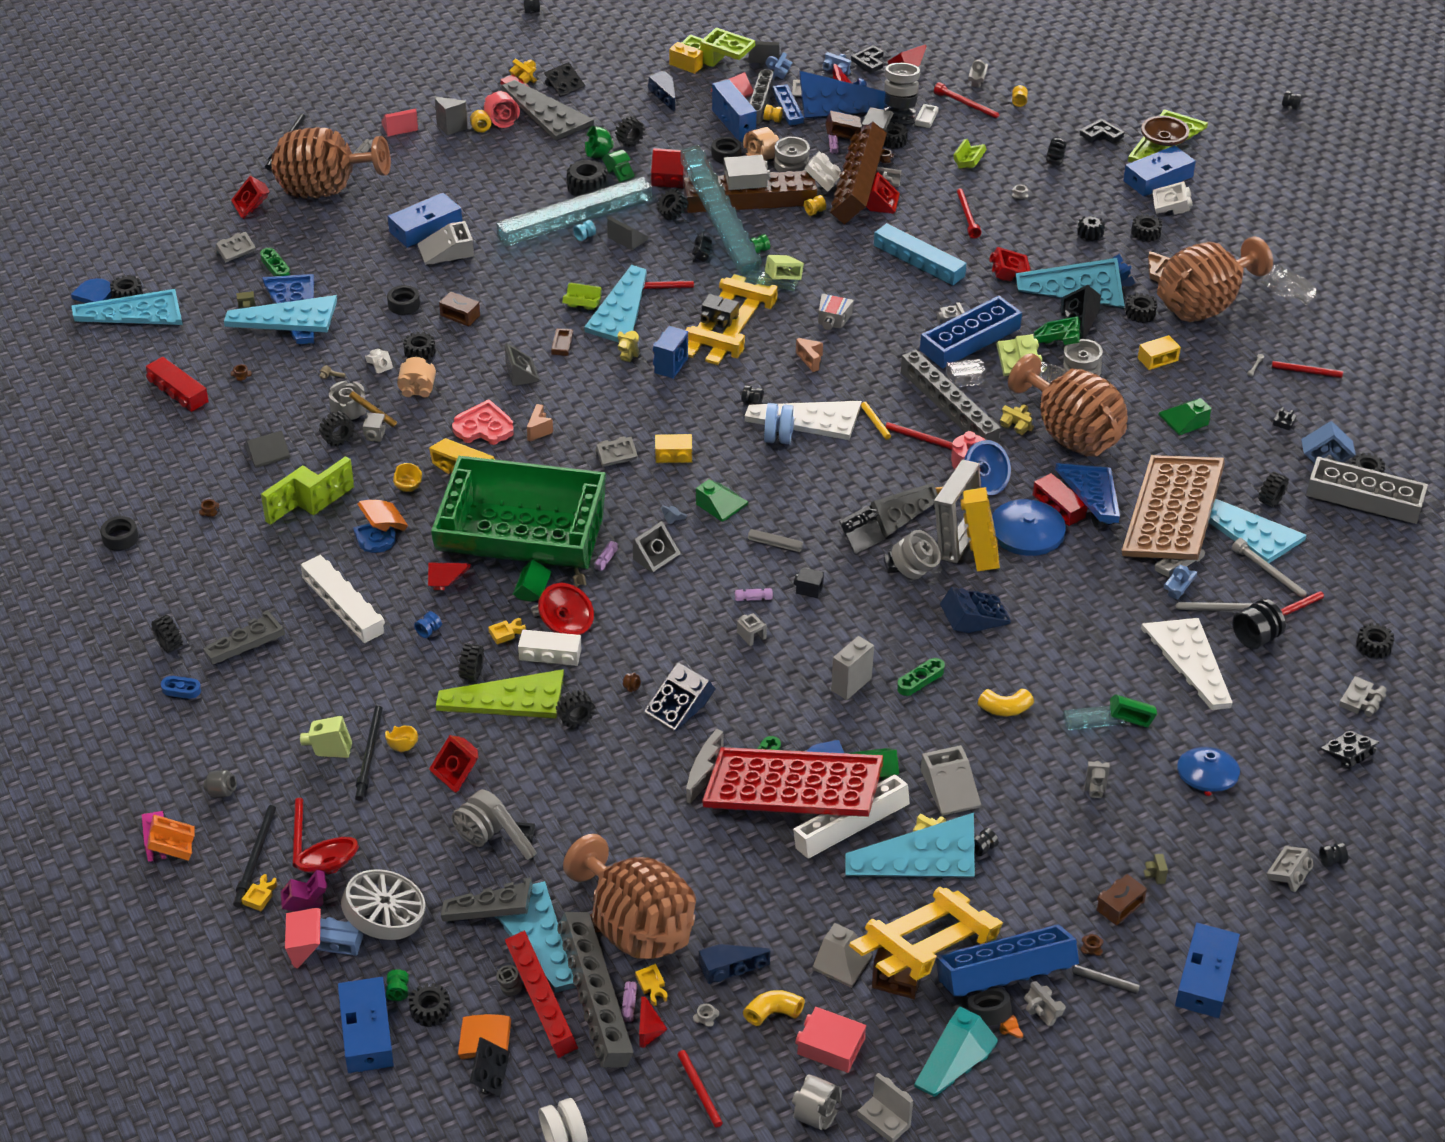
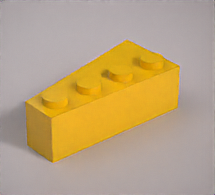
[429,438,495,474]
[960,487,1000,572]

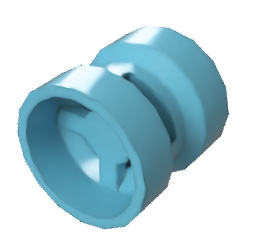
[573,220,596,241]

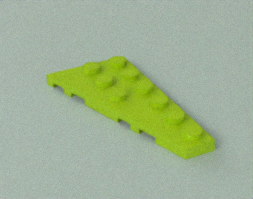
[1128,110,1208,163]
[436,669,564,719]

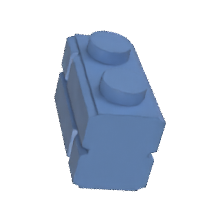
[315,917,363,956]

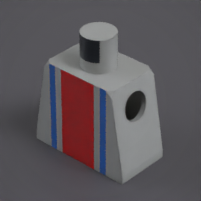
[818,294,853,330]

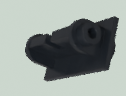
[692,230,712,262]

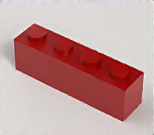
[146,357,209,412]

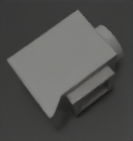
[363,412,386,442]
[737,613,767,646]

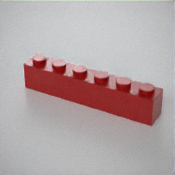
[505,930,578,1058]

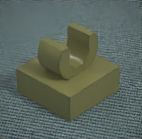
[236,291,256,308]
[1143,854,1168,884]

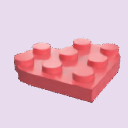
[452,399,514,445]

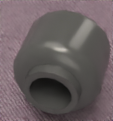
[203,770,237,798]

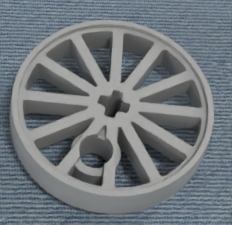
[341,869,425,940]

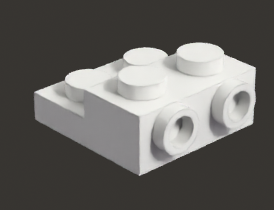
[805,151,841,192]
[1153,181,1193,215]

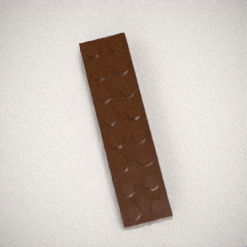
[830,121,887,225]
[684,170,817,213]

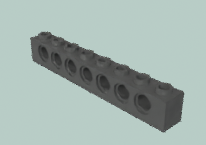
[901,350,1000,444]
[557,912,634,1067]

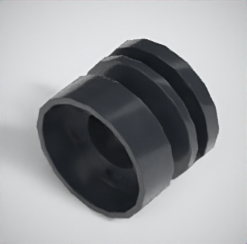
[883,92,918,124]
[1232,599,1286,650]

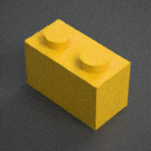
[669,42,703,74]
[1138,335,1181,370]
[655,434,692,463]

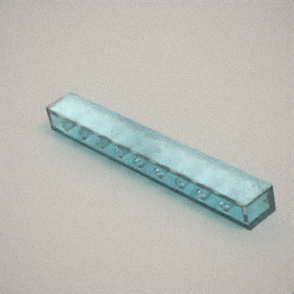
[681,145,762,276]
[496,176,652,246]

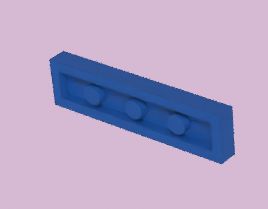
[772,84,804,125]

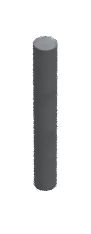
[1073,965,1140,993]

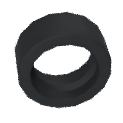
[711,137,741,163]
[387,285,420,315]
[100,516,139,551]
[968,988,1012,1026]

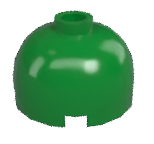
[585,126,614,158]

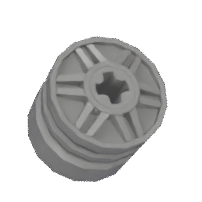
[452,789,506,847]

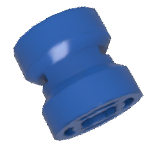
[414,611,442,638]

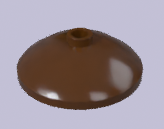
[1141,116,1189,146]

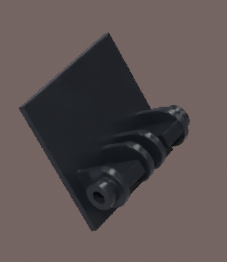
[544,62,586,97]
[839,505,885,555]
[1320,731,1380,769]
[469,1037,510,1097]

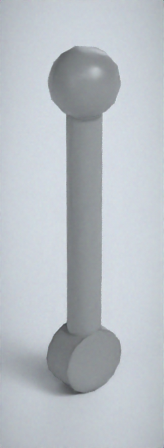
[1247,354,1264,377]

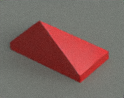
[833,64,852,83]
[639,997,667,1048]

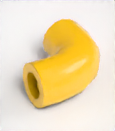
[977,689,1034,717]
[743,990,805,1026]

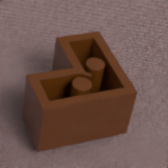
[872,946,922,1000]

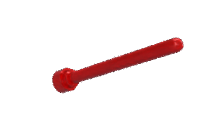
[934,82,999,118]
[957,188,981,239]

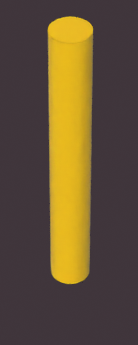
[861,402,891,440]

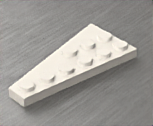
[745,401,861,440]
[1141,618,1232,710]

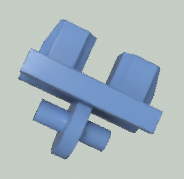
[766,52,792,80]
[823,52,851,75]
[1164,565,1197,599]

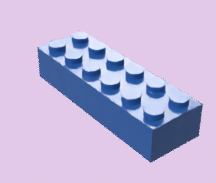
[920,296,1022,368]
[936,924,1079,997]

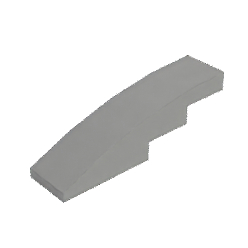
[686,729,724,804]

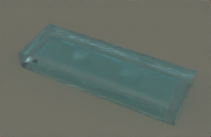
[746,269,799,291]
[1063,705,1127,730]

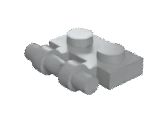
[1339,676,1387,717]

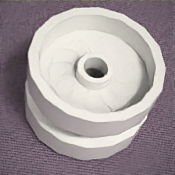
[538,1098,588,1142]

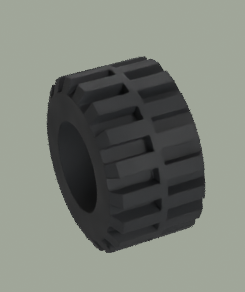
[567,160,608,199]

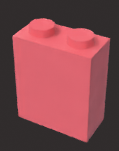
[795,1007,866,1073]

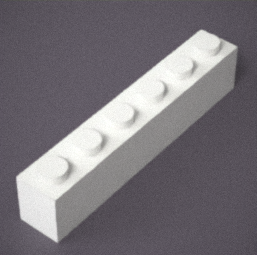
[301,555,385,643]
[793,775,910,859]

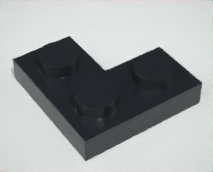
[851,45,884,73]
[1080,118,1125,143]

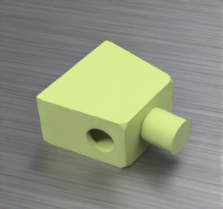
[765,255,804,280]
[300,716,352,758]

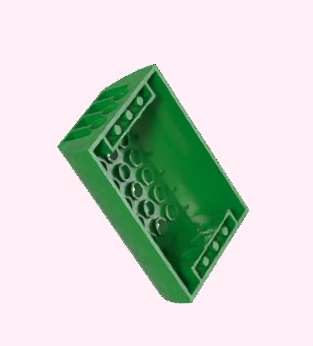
[431,455,606,569]

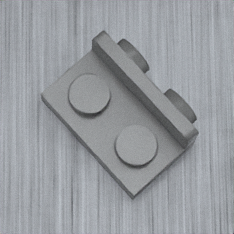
[215,232,256,263]
[595,436,638,467]
[1267,846,1313,892]

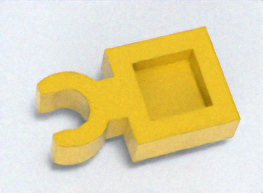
[488,618,526,644]
[242,874,277,911]
[635,964,667,1006]

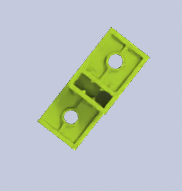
[681,28,755,67]
[261,456,354,525]

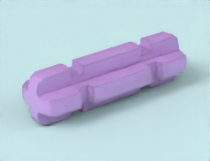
[828,135,839,154]
[594,541,618,571]
[735,588,773,601]
[621,981,637,1022]

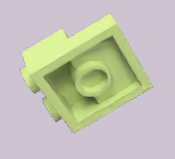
[996,334,1042,376]

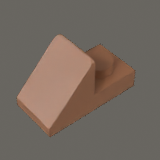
[796,338,823,372]
[527,404,553,441]

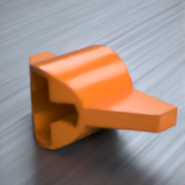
[1000,1015,1023,1038]

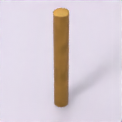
[348,391,397,427]

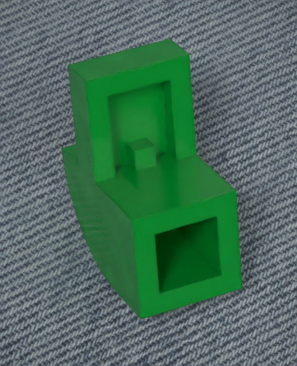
[602,150,635,183]

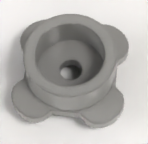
[1012,185,1028,199]
[693,1004,719,1027]

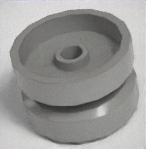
[884,63,920,97]
[774,137,810,172]
[1063,339,1103,376]
[892,530,941,579]

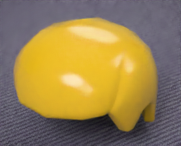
[393,463,422,492]
[385,725,418,752]

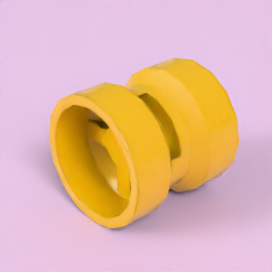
[1012,85,1028,107]
[763,104,783,123]
[804,195,826,216]

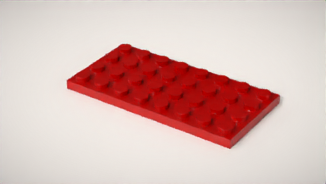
[702,747,883,817]

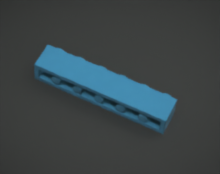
[874,223,966,285]

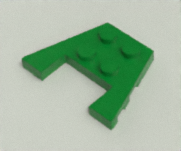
[1033,316,1080,345]

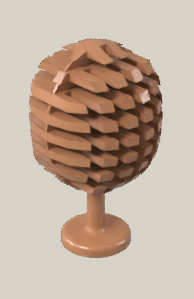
[271,127,391,198]
[1157,236,1273,322]
[1008,353,1128,457]
[563,834,696,959]

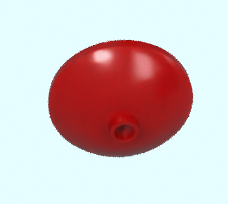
[538,583,594,635]
[295,837,359,874]

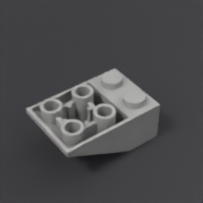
[418,221,474,265]
[921,746,981,816]

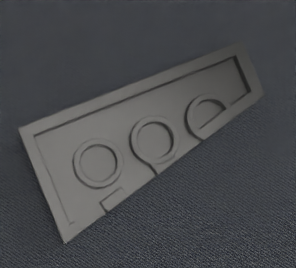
[871,483,938,537]
[203,610,285,665]
[441,877,533,921]

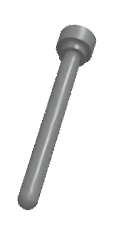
[1232,538,1307,598]
[1176,602,1253,611]

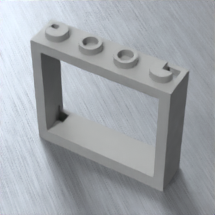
[934,460,981,563]

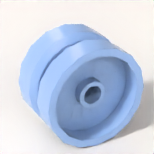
[764,403,794,444]

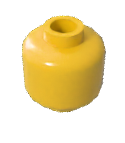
[470,110,491,133]

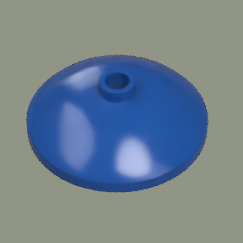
[964,440,1011,495]
[1177,747,1240,792]

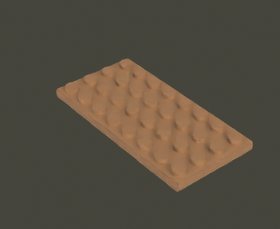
[1122,455,1225,560]

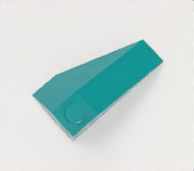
[914,1006,998,1097]

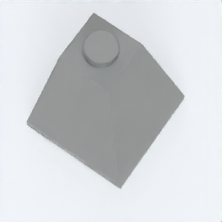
[813,923,873,988]

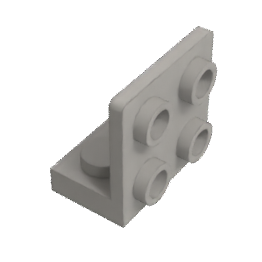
[857,1073,913,1142]

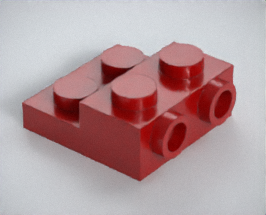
[989,247,1031,281]

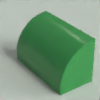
[512,559,551,601]
[1110,694,1157,727]

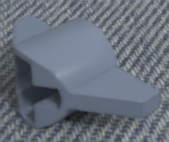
[661,505,687,524]

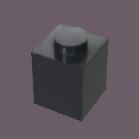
[794,567,824,599]

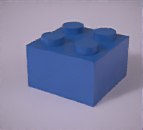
[652,326,688,379]

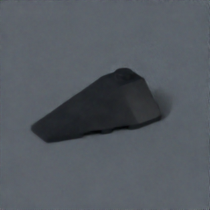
[1060,285,1101,339]

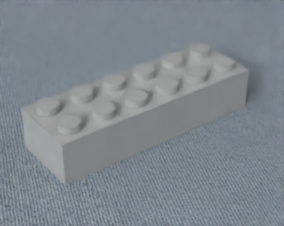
[1306,456,1428,524]

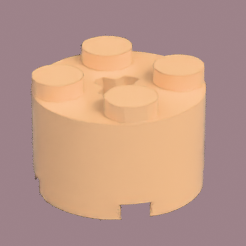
[743,127,779,161]
[397,357,436,397]

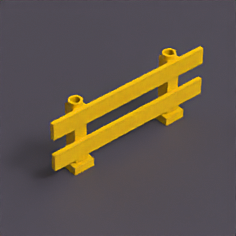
[686,274,778,365]
[849,887,1003,981]

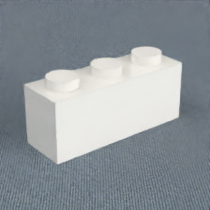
[518,630,581,666]

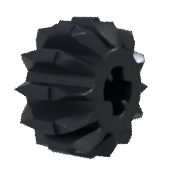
[1046,138,1067,166]
[1077,215,1105,242]

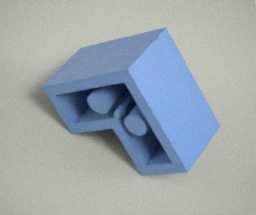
[1301,421,1356,464]

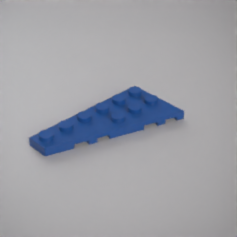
[799,71,886,118]
[262,274,314,344]
[1055,463,1120,524]

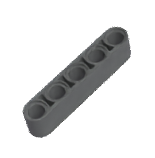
[750,70,773,124]

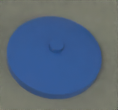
[992,499,1066,556]

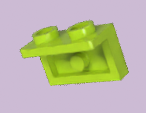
[954,139,987,168]
[562,283,602,310]

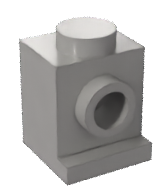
[937,302,965,324]

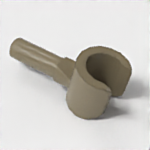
[319,365,346,379]
[573,568,586,587]

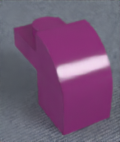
[281,870,327,912]

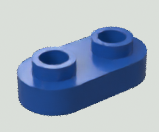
[161,676,201,699]

